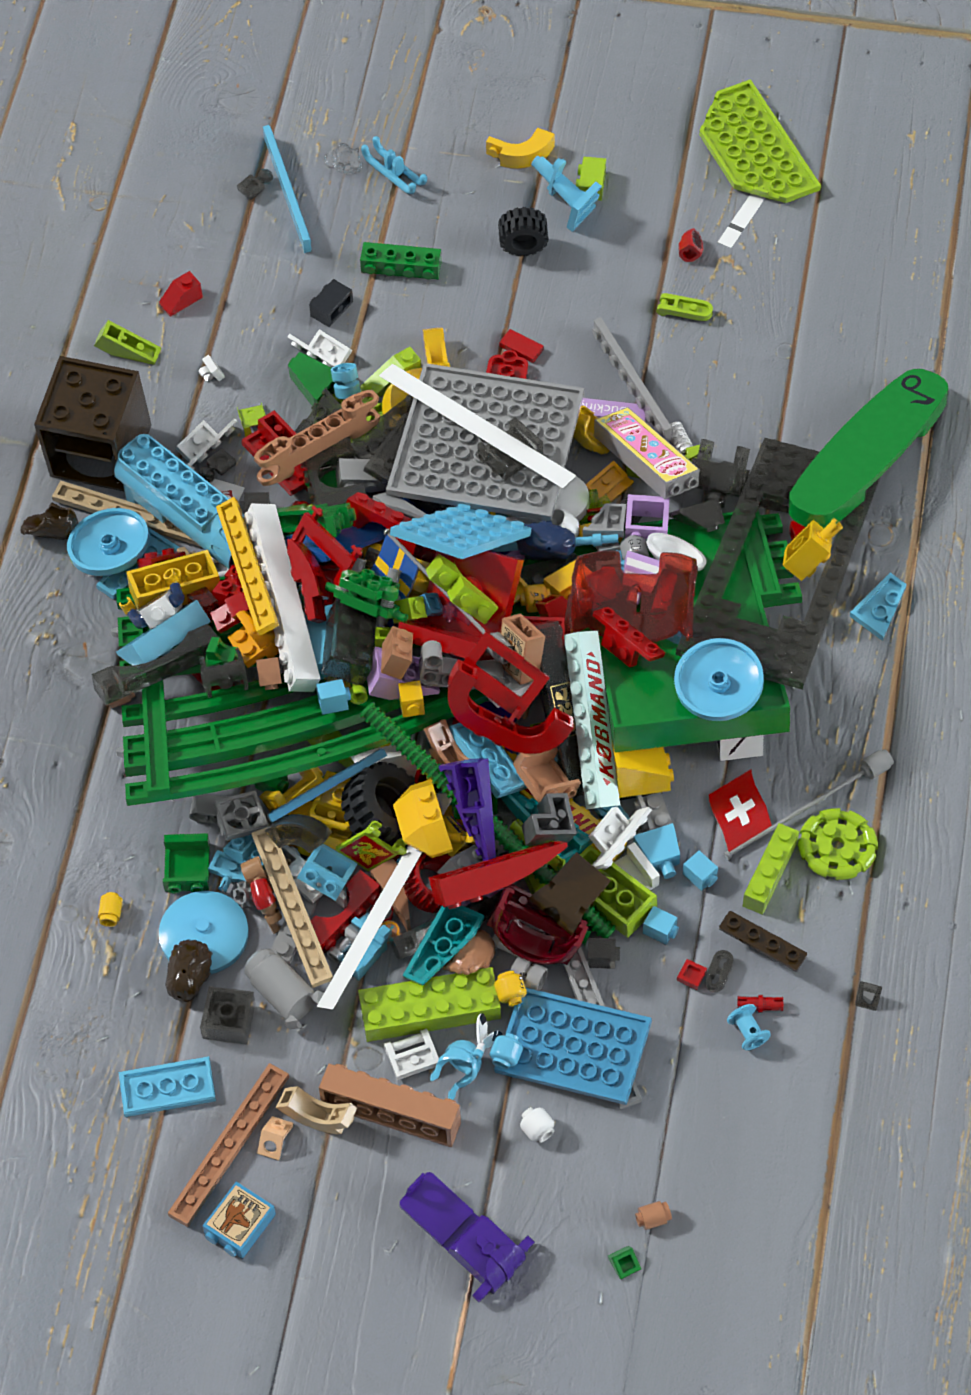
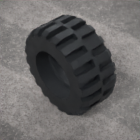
[341,762,417,847]

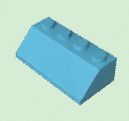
[116,600,211,670]

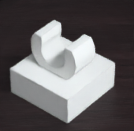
[199,355,225,382]

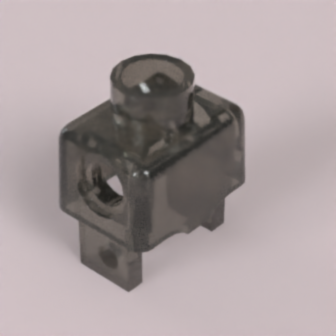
[692,439,750,508]

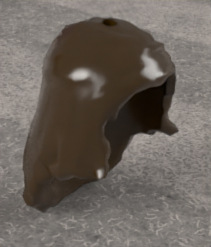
[20,502,78,540]
[165,939,213,1002]

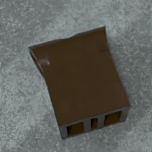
[529,852,611,936]

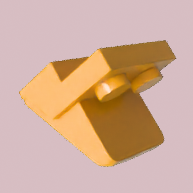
[227,610,279,668]

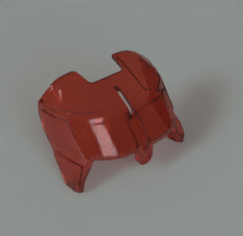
[564,551,698,642]

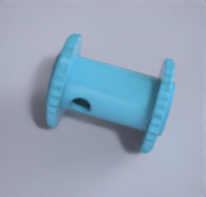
[727,1004,771,1050]

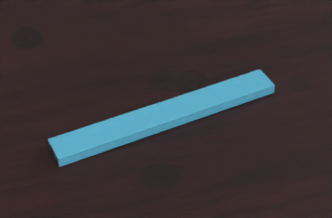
[263,125,312,253]

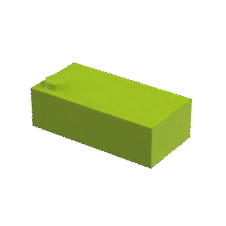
[580,845,657,938]

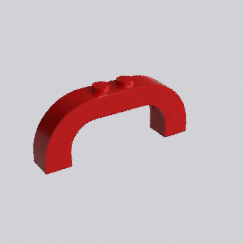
[448,659,574,754]

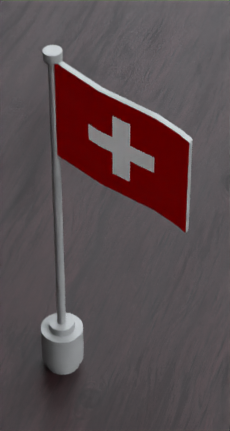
[709,749,894,860]

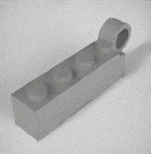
[335,458,395,493]

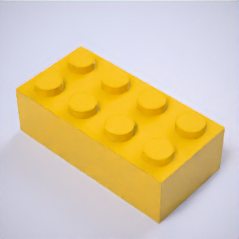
[126,550,220,609]

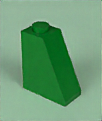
[288,352,335,411]

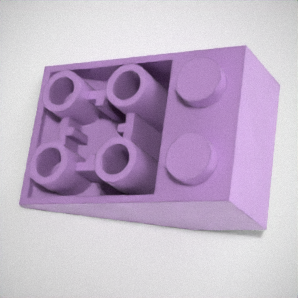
[365,647,440,700]

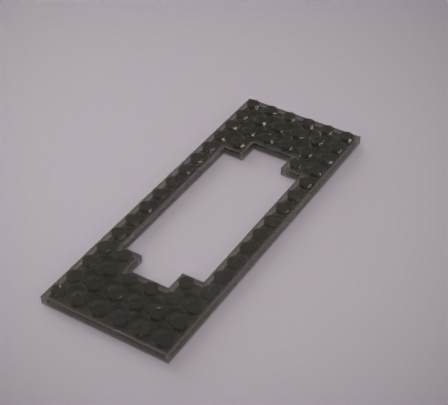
[676,438,881,690]

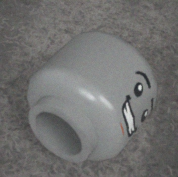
[620,535,649,560]

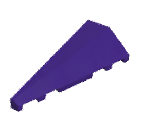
[439,758,496,861]

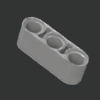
[189,794,253,827]

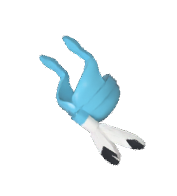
[430,1013,503,1100]

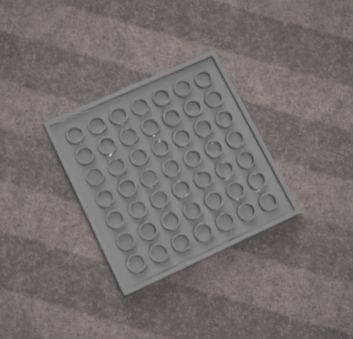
[386,363,584,521]

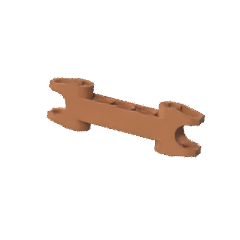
[254,390,381,486]

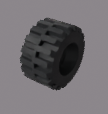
[498,207,549,256]

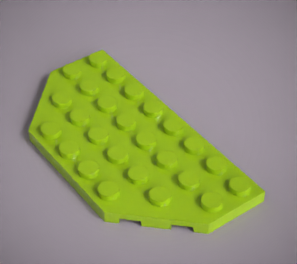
[699,79,821,203]

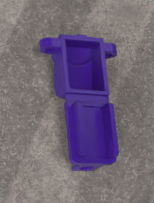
[399,1172,535,1303]

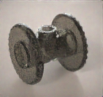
[199,648,248,698]

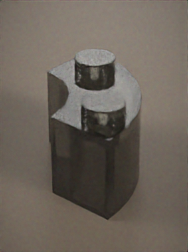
[265,814,332,853]

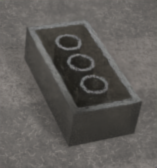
[321,598,376,686]

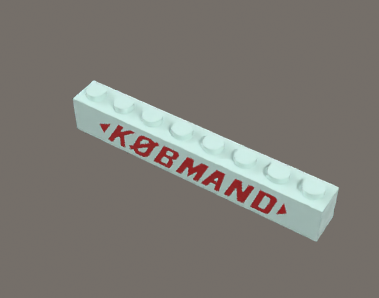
[564,631,620,809]

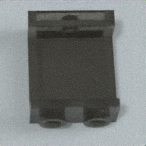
[477,417,543,481]

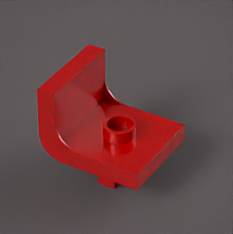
[398,551,524,661]

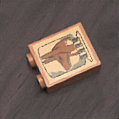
[500,614,545,685]

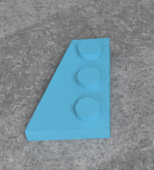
[850,573,907,641]

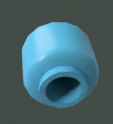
[489,1033,523,1069]

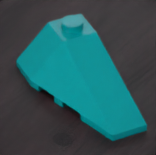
[402,905,485,986]

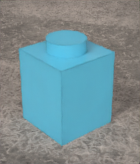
[316,679,351,715]
[683,851,718,891]
[643,906,679,945]

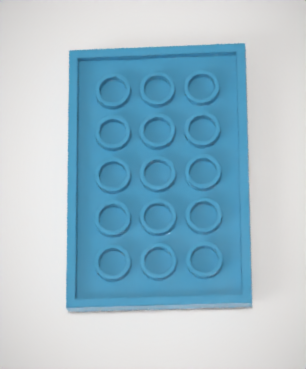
[494,988,652,1105]

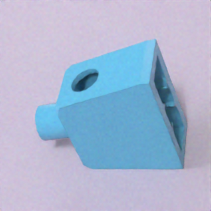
[633,823,680,879]

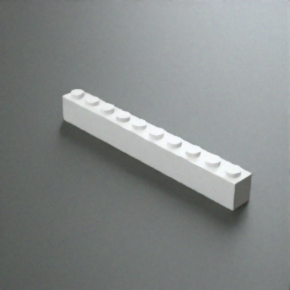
[244,503,321,692]

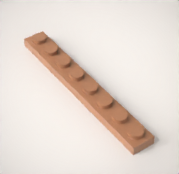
[168,1063,289,1227]

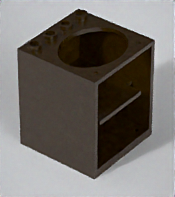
[34,356,152,492]

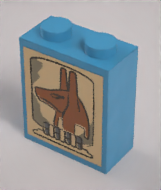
[203,1182,276,1259]

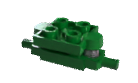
[325,569,408,623]

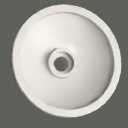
[646,533,706,572]

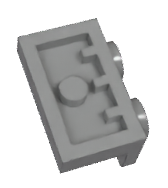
[633,792,672,832]

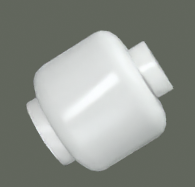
[520,1107,554,1142]

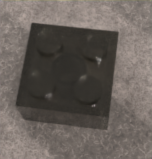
[200,986,256,1044]

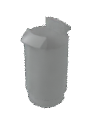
[244,948,324,1029]

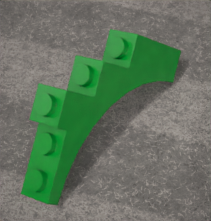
[277,503,356,537]

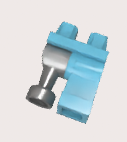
[327,912,392,981]

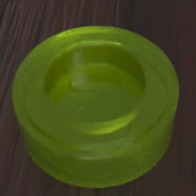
[589,489,600,508]

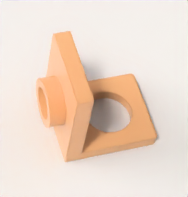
[257,1116,293,1160]

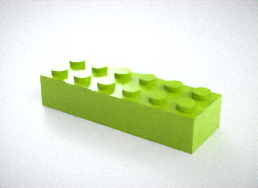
[358,967,501,1042]

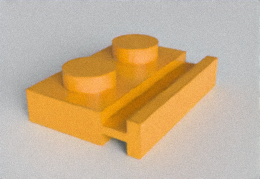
[586,460,634,507]

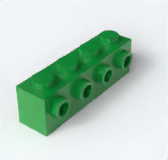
[360,242,442,280]

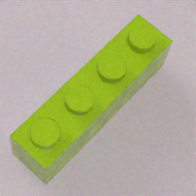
[742,823,799,915]

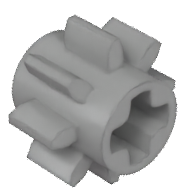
[233,881,255,908]

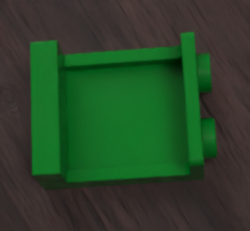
[163,833,210,894]

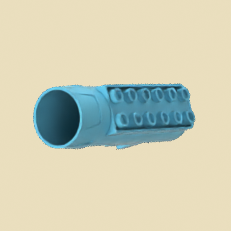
[114,434,249,569]

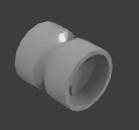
[510,957,548,991]

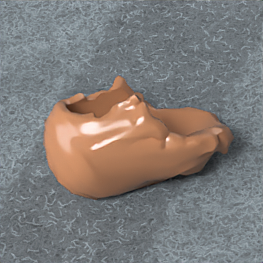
[442,929,496,975]

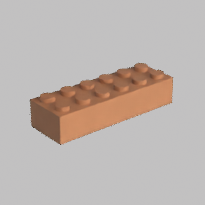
[319,1063,461,1147]

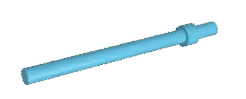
[492,533,619,552]

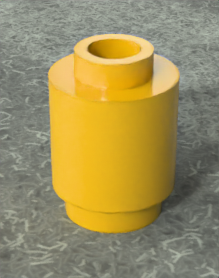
[98,892,123,927]

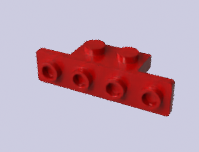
[593,607,665,668]

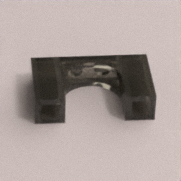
[300,437,366,506]

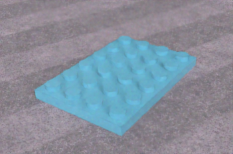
[390,504,532,559]

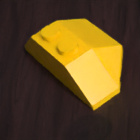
[393,779,453,858]

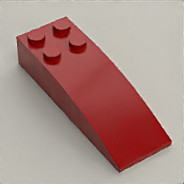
[428,840,568,909]

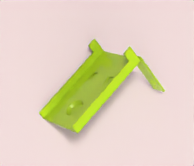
[237,403,266,437]

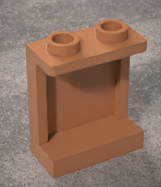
[513,747,581,803]

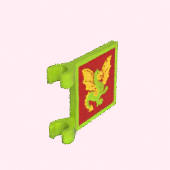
[336,820,408,872]

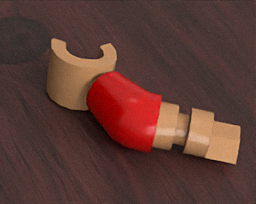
[241,856,282,934]

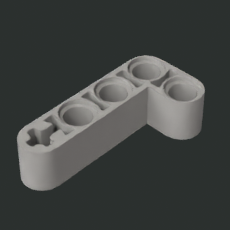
[419,640,505,689]

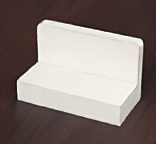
[614,842,660,890]

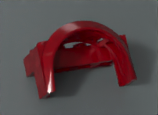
[486,884,588,965]

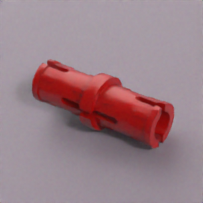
[737,995,784,1013]

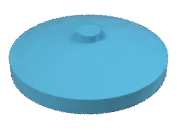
[67,508,150,576]
[674,638,764,721]
[159,891,249,974]

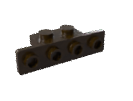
[719,911,807,972]

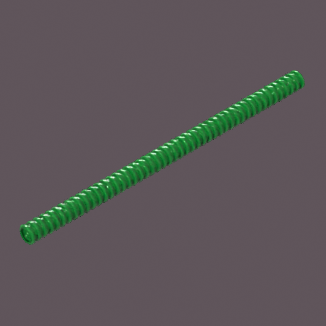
[360,702,616,941]

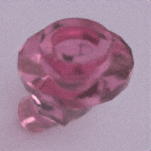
[443,601,471,626]

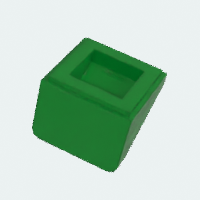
[608,1246,641,1279]

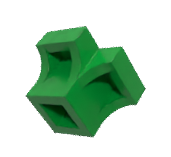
[205,637,240,683]

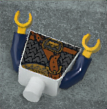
[119,569,184,629]

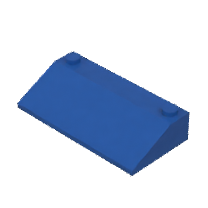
[285,522,387,563]

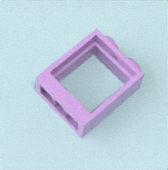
[625,494,670,539]

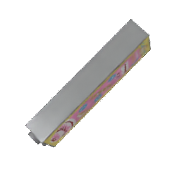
[594,407,700,499]

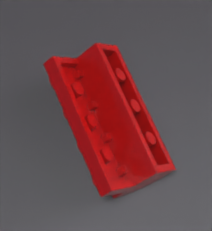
[242,410,324,496]

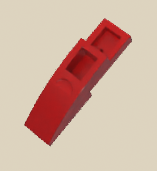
[287,539,330,623]

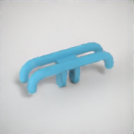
[361,136,427,194]

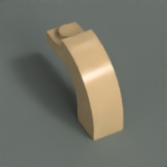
[276,1086,357,1134]

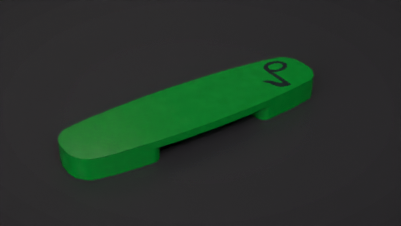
[789,369,948,528]

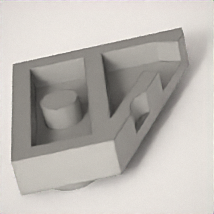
[583,504,627,537]

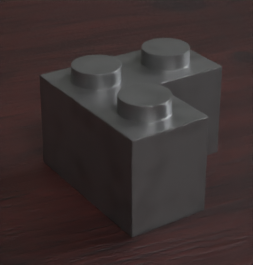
[522,793,577,846]

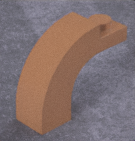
[424,719,470,765]

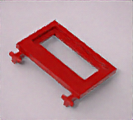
[287,506,363,600]
[463,631,550,727]

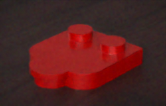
[486,350,528,379]

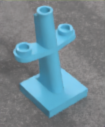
[531,156,602,232]

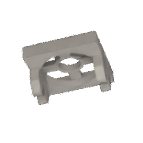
[214,790,269,841]

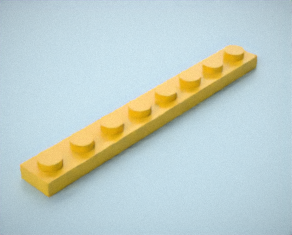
[216,497,279,636]

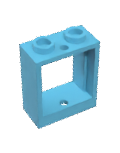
[297,841,358,901]

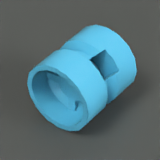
[331,363,361,399]

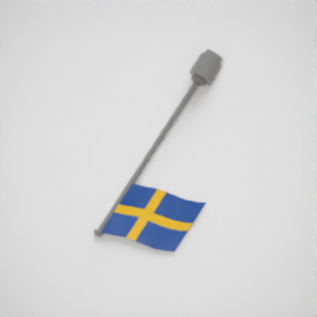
[371,529,513,664]

